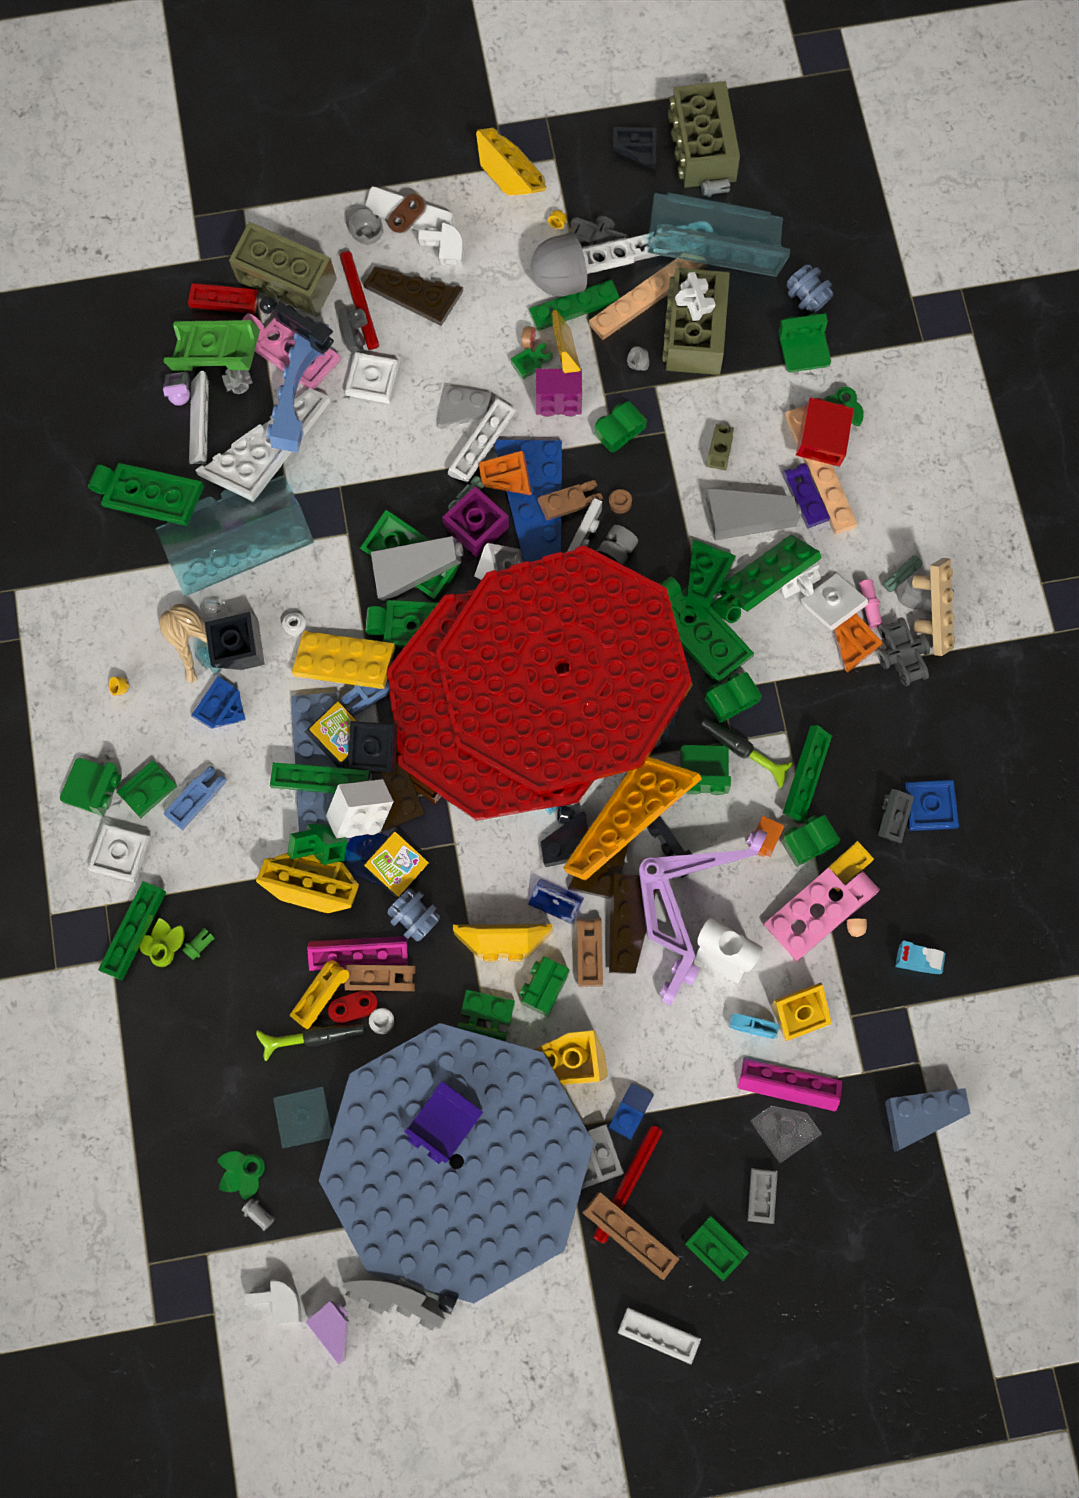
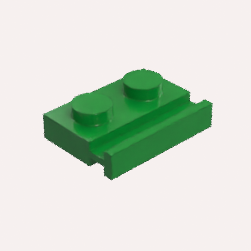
[117,760,177,819]
[685,1216,748,1281]

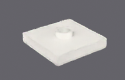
[345,352,400,404]
[801,573,868,631]
[88,823,151,883]

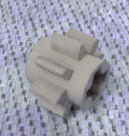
[222,369,252,394]

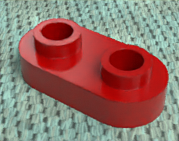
[328,990,378,1025]

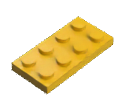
[292,631,396,689]

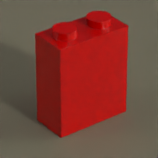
[795,397,854,467]

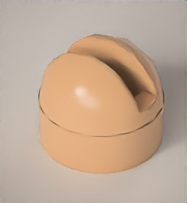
[847,919,867,937]

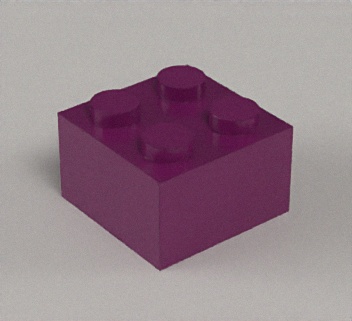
[536,369,582,417]
[442,486,509,558]

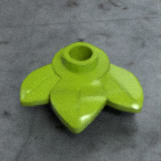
[139,919,184,967]

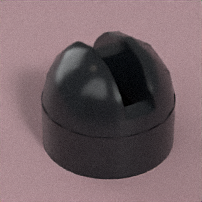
[557,805,575,824]

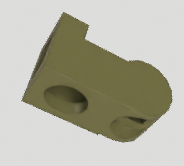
[706,424,734,471]

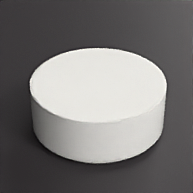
[369,1008,394,1034]

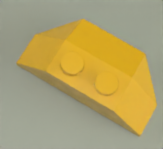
[476,128,547,196]
[256,853,359,913]
[453,923,552,962]

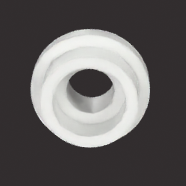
[282,613,306,636]

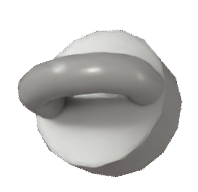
[627,346,649,371]

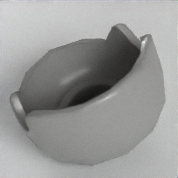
[350,209,384,245]

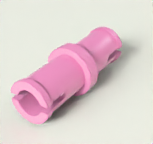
[858,579,883,629]

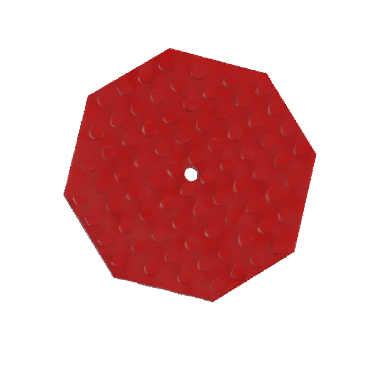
[435,545,693,795]
[387,590,595,821]

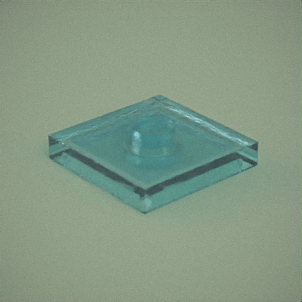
[273,1087,332,1149]

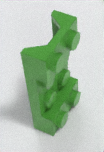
[163,320,260,371]

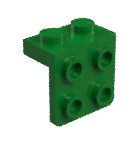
[778,313,831,373]
[680,745,731,795]
[60,758,122,817]

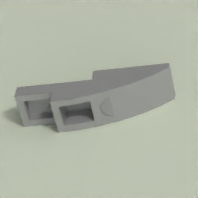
[342,1280,445,1331]

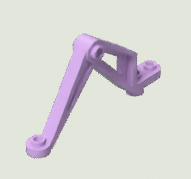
[639,829,768,1006]

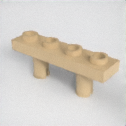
[912,558,955,656]

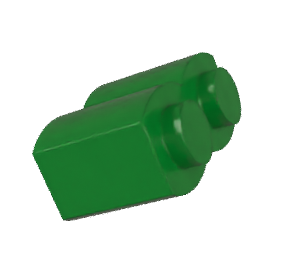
[594,401,647,453]
[705,672,762,723]
[781,815,840,867]

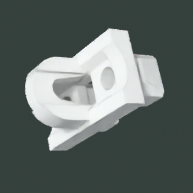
[675,272,716,321]
[781,562,821,599]

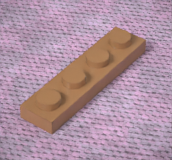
[582,1192,679,1280]

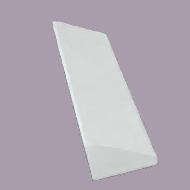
[365,186,454,232]
[189,371,209,464]
[448,398,516,482]

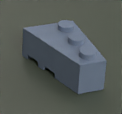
[885,1088,971,1153]

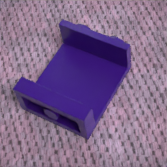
[405,1081,483,1164]

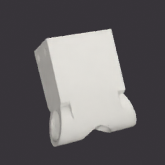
[695,918,763,983]

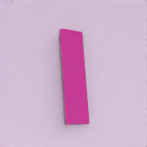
[307,936,408,971]
[738,1058,842,1111]

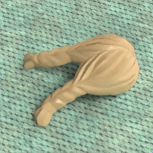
[159,604,208,684]

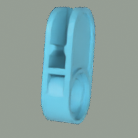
[729,1014,780,1039]

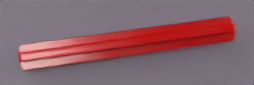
[340,251,379,350]
[594,1125,663,1243]

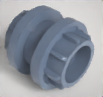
[787,265,833,314]
[388,889,440,941]

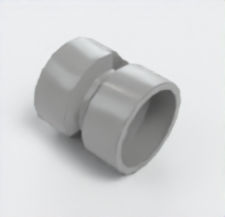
[596,525,638,565]

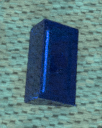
[528,879,584,924]

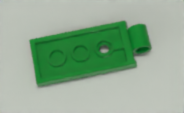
[88,463,204,526]
[712,534,822,623]
[660,576,754,684]
[365,600,438,648]

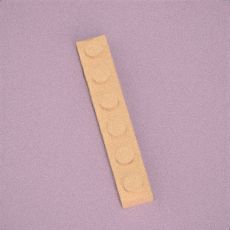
[589,247,707,340]
[785,405,857,534]

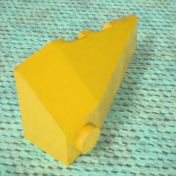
[533,1030,608,1085]

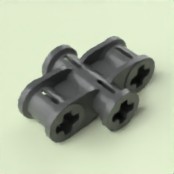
[567,216,630,262]
[877,617,930,687]

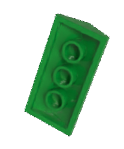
[360,510,460,600]

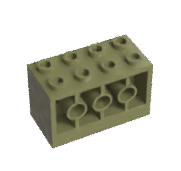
[668,81,740,188]
[229,221,337,317]
[662,268,730,375]

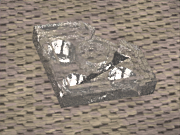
[751,1106,822,1164]

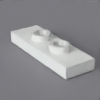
[567,498,602,552]
[618,1308,701,1364]

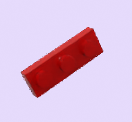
[188,283,259,314]

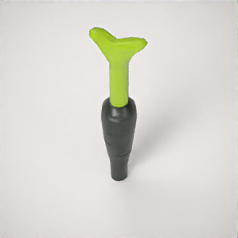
[700,718,793,789]
[256,1024,364,1061]

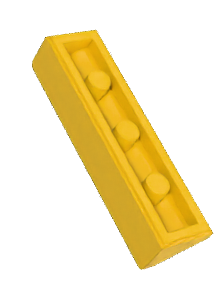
[552,310,581,373]

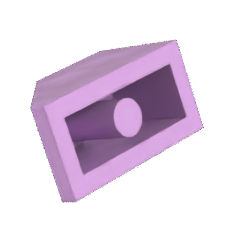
[306,1301,349,1364]

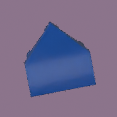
[191,676,246,729]

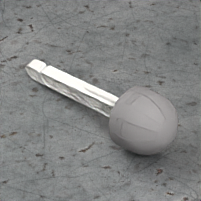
[531,222,713,296]

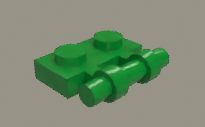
[457,990,515,1042]

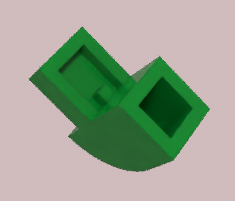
[287,824,347,865]

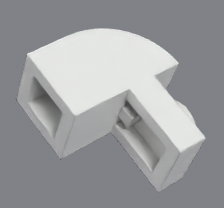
[418,223,464,266]
[245,1281,302,1325]

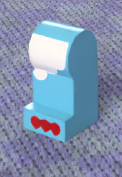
[895,941,946,974]

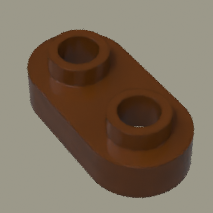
[388,194,427,233]

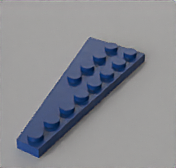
[495,440,562,563]

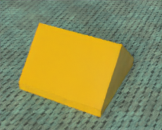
[771,982,832,1041]

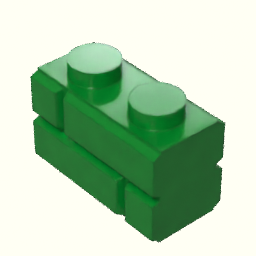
[519,957,570,1017]

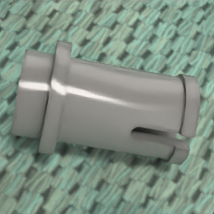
[701,178,730,197]
[242,1198,275,1231]

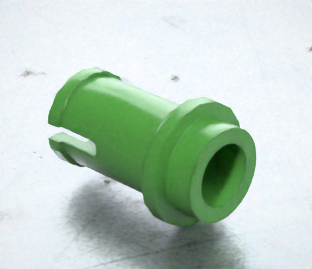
[183,928,215,960]

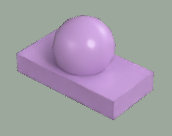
[163,371,190,406]

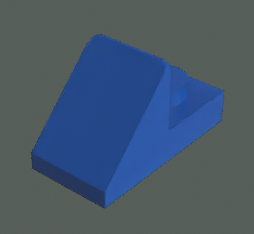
[608,1083,654,1140]

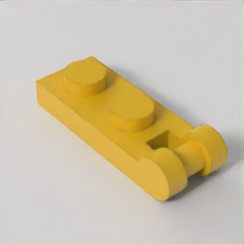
[290,960,349,1029]

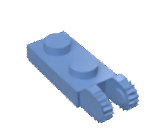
[340,661,393,716]
[163,766,227,831]

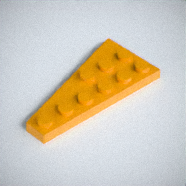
[563,757,701,880]

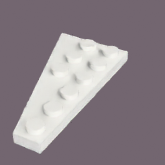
[196,388,330,502]

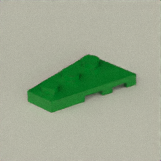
[687,539,736,609]

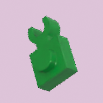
[510,343,553,380]

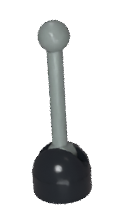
[397,1277,459,1315]

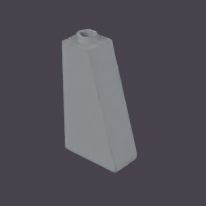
[706,489,801,541]
[371,536,463,601]

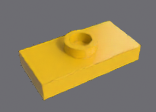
[821,841,874,892]

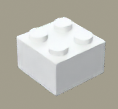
[326,779,393,838]

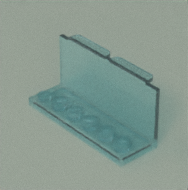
[647,193,790,277]
[155,475,314,596]

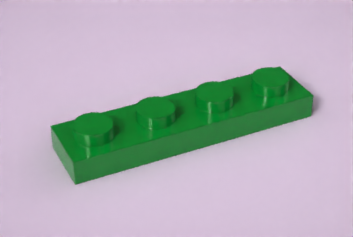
[529,280,620,331]
[783,726,832,823]
[270,762,370,794]
[98,881,166,981]

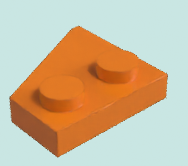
[479,451,532,495]
[834,613,883,673]

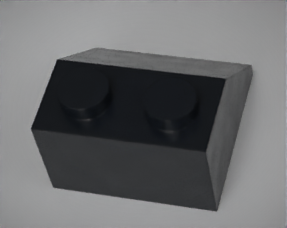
[205,612,265,670]

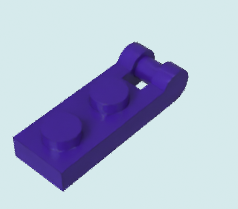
[782,463,830,529]

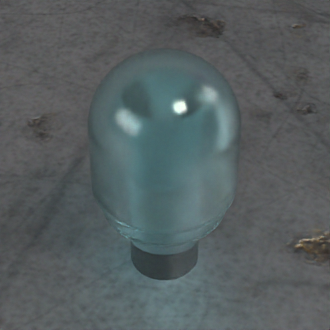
[195,644,222,675]

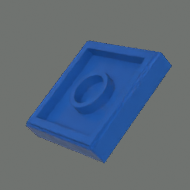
[904,780,959,831]

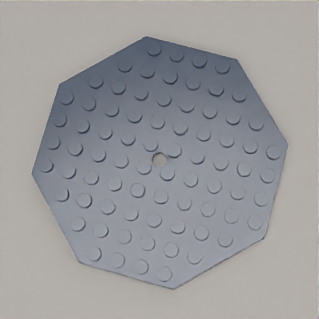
[319,1023,594,1303]

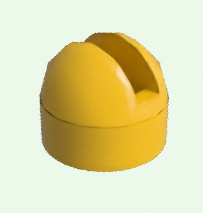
[548,209,567,230]
[108,676,130,696]

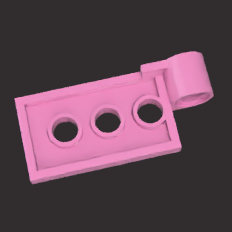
[242,313,341,390]
[764,868,880,962]

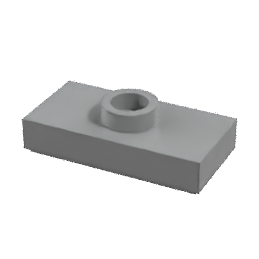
[747,1168,777,1224]

